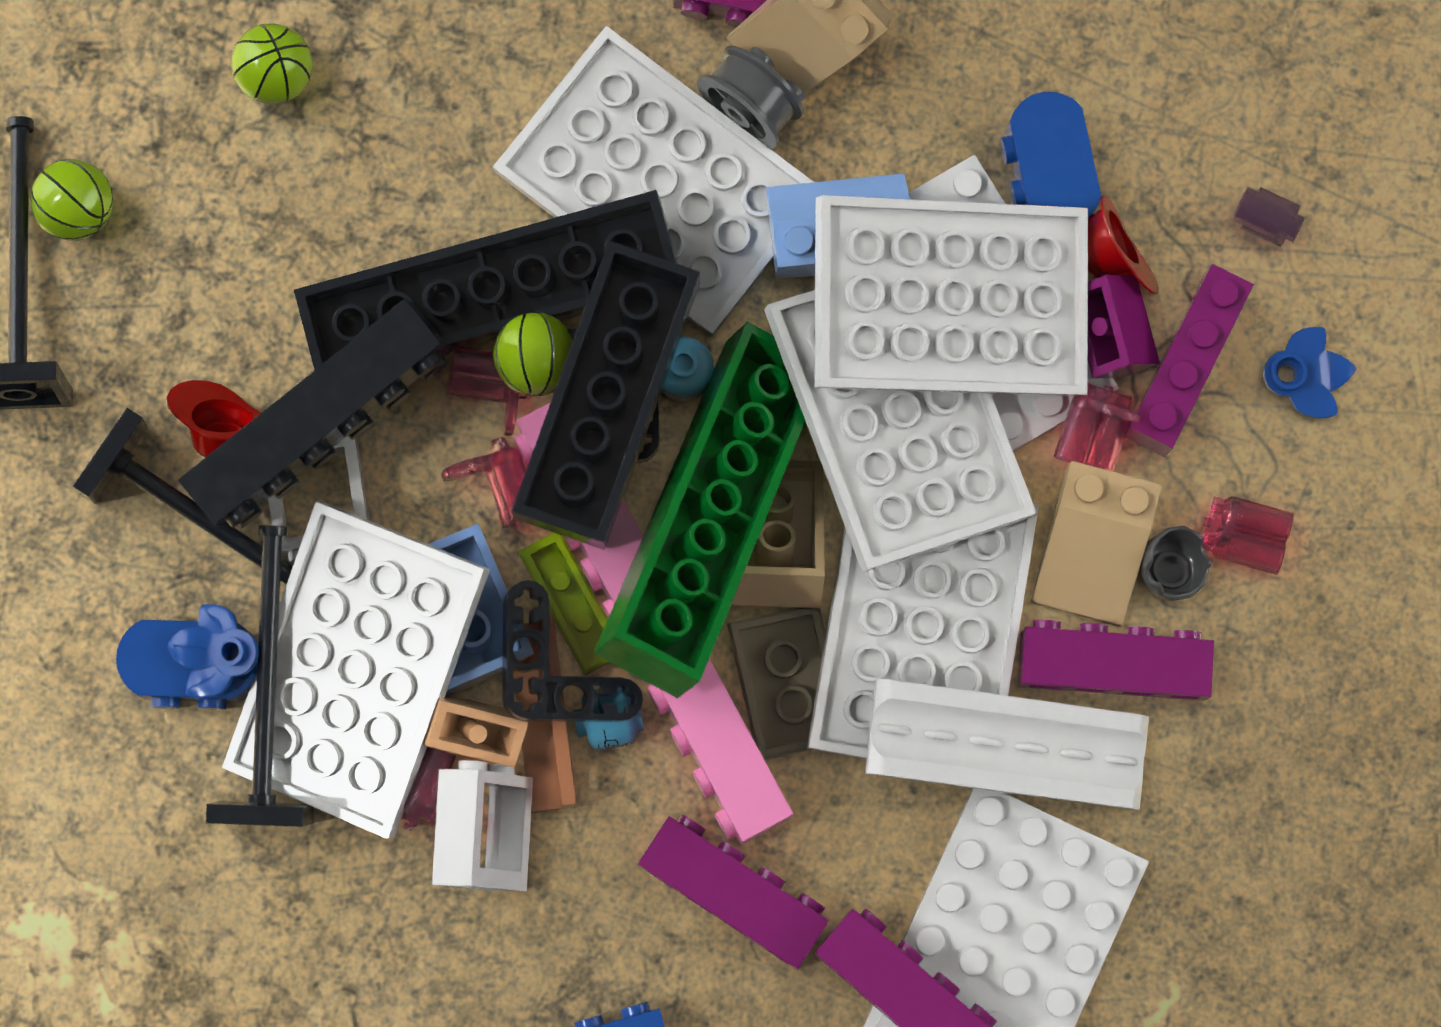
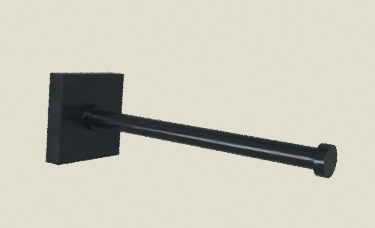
[0,116,73,410]
[73,408,293,584]
[206,525,314,827]

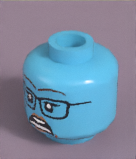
[661,336,714,402]
[573,687,644,751]

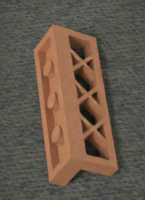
[513,615,577,813]

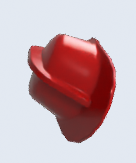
[1088,195,1159,294]
[166,380,261,457]

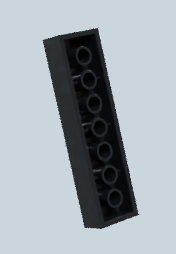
[294,190,678,370]

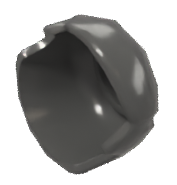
[1140,526,1212,601]

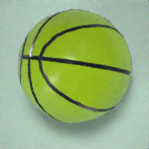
[231,23,313,105]
[30,159,114,241]
[493,313,573,396]

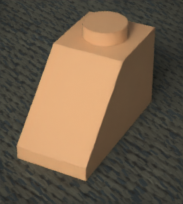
[425,699,529,768]

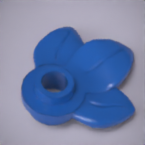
[1263,327,1356,419]
[167,604,259,699]

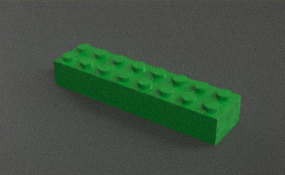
[593,321,805,698]

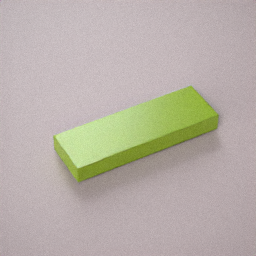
[518,533,610,676]

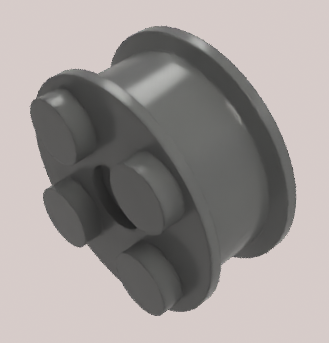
[697,46,805,149]

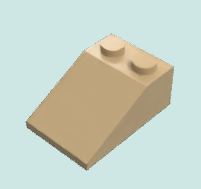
[727,0,891,93]
[731,460,825,608]
[1031,461,1162,627]

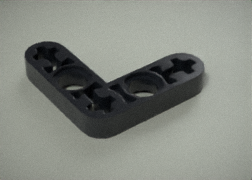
[502,580,643,722]

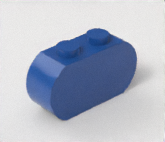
[1000,92,1101,218]
[116,620,258,710]

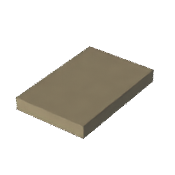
[727,607,826,760]

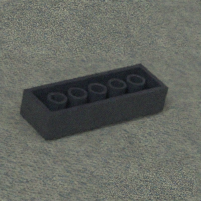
[512,241,700,550]
[178,298,452,529]

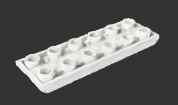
[865,679,1149,810]

